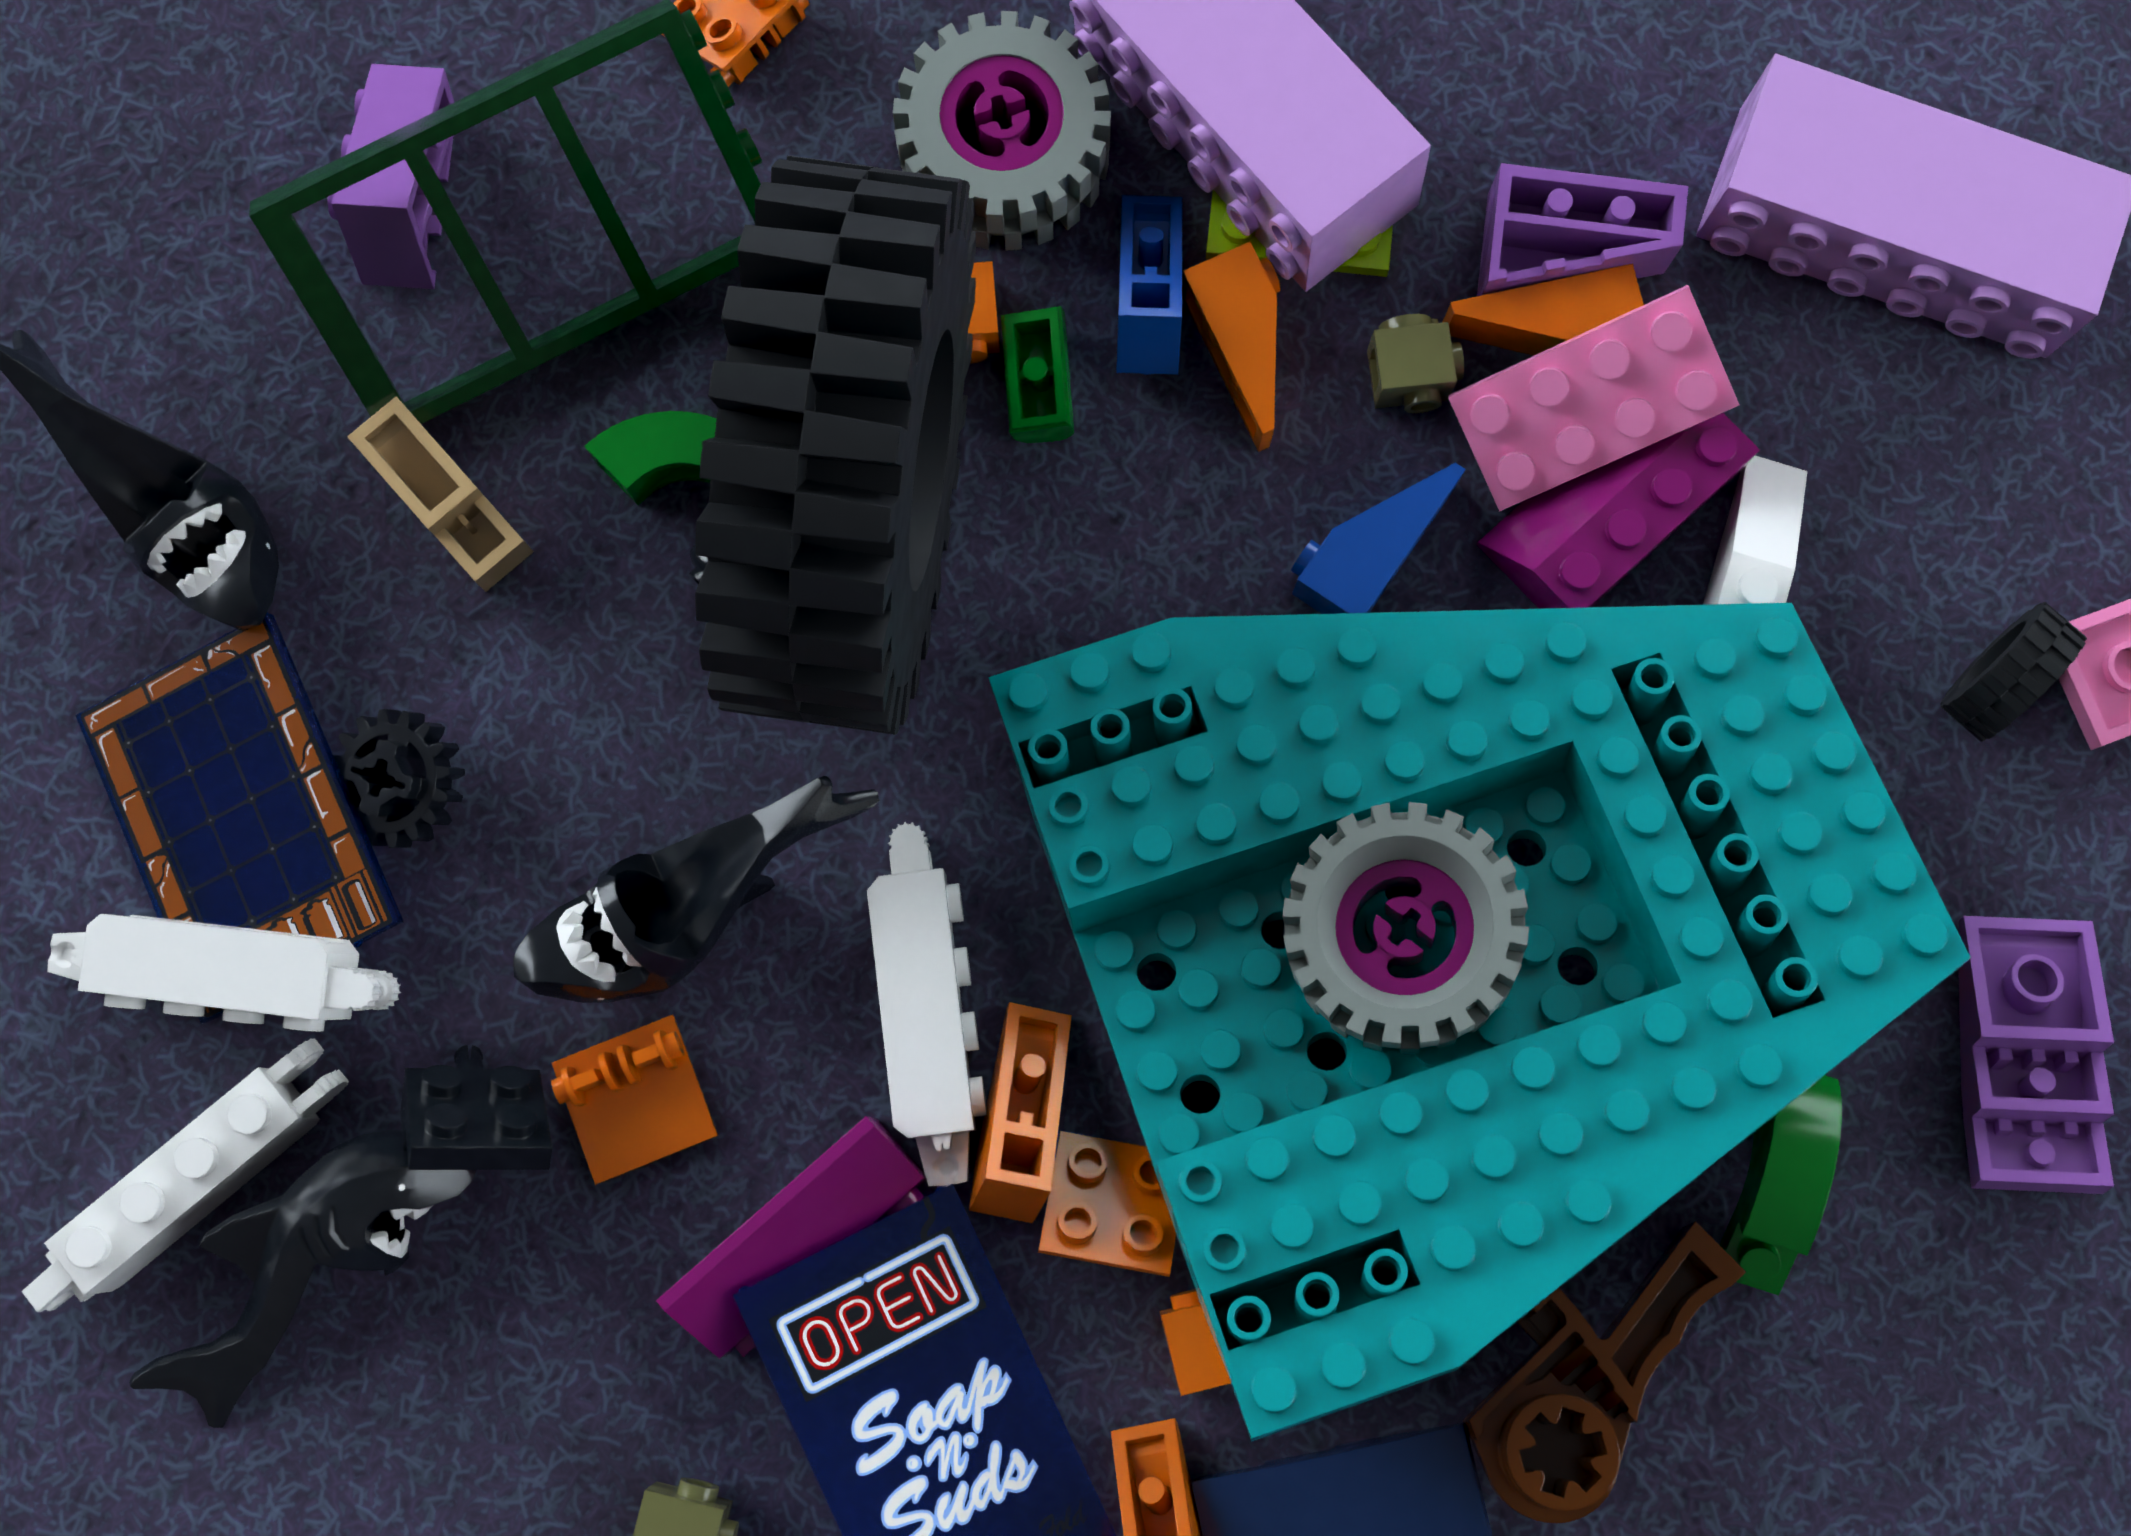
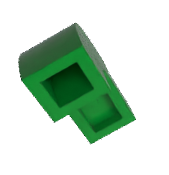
[584,411,717,505]
[1719,1075,1842,1296]

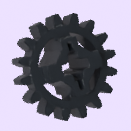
[328,709,465,848]

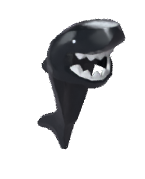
[0,330,279,631]
[513,776,880,1003]
[129,1129,477,1428]

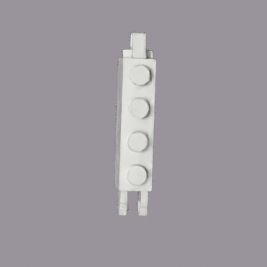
[867,822,987,1186]
[47,914,401,1032]
[21,1038,349,1312]

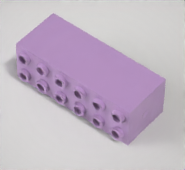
[1069,0,1431,292]
[1696,53,2131,359]

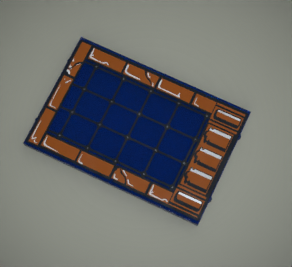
[75,613,404,1023]

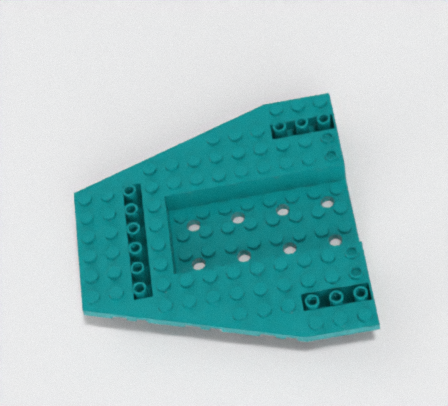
[988,603,1971,1442]

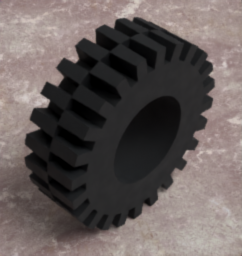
[695,156,976,735]

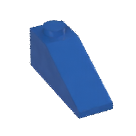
[1116,195,1182,375]
[1291,462,1466,614]

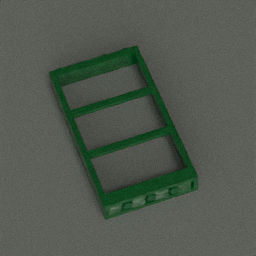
[249,0,762,424]

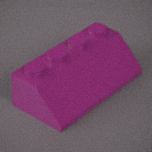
[1476,413,1760,609]
[656,1116,926,1359]

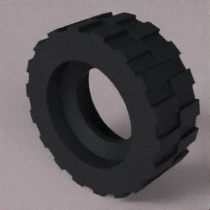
[1940,602,2087,742]

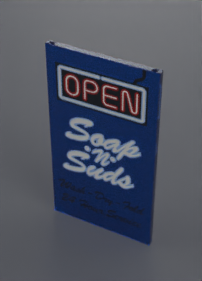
[732,1184,1117,1536]

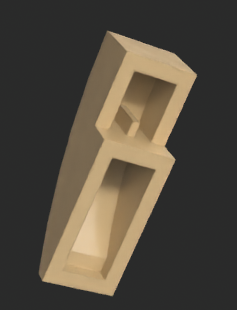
[347,396,534,592]

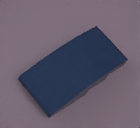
[1191,1422,1493,1536]

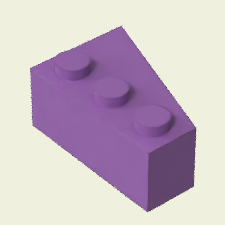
[327,64,454,289]
[1477,163,1688,296]

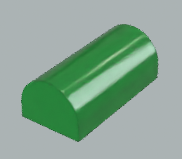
[1001,306,1074,443]

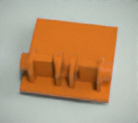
[661,0,810,87]
[551,1014,718,1185]
[1038,1131,1176,1277]

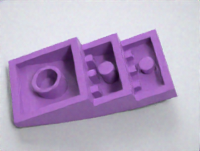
[1959,916,2114,1194]

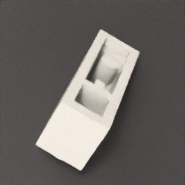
[1703,455,1807,605]

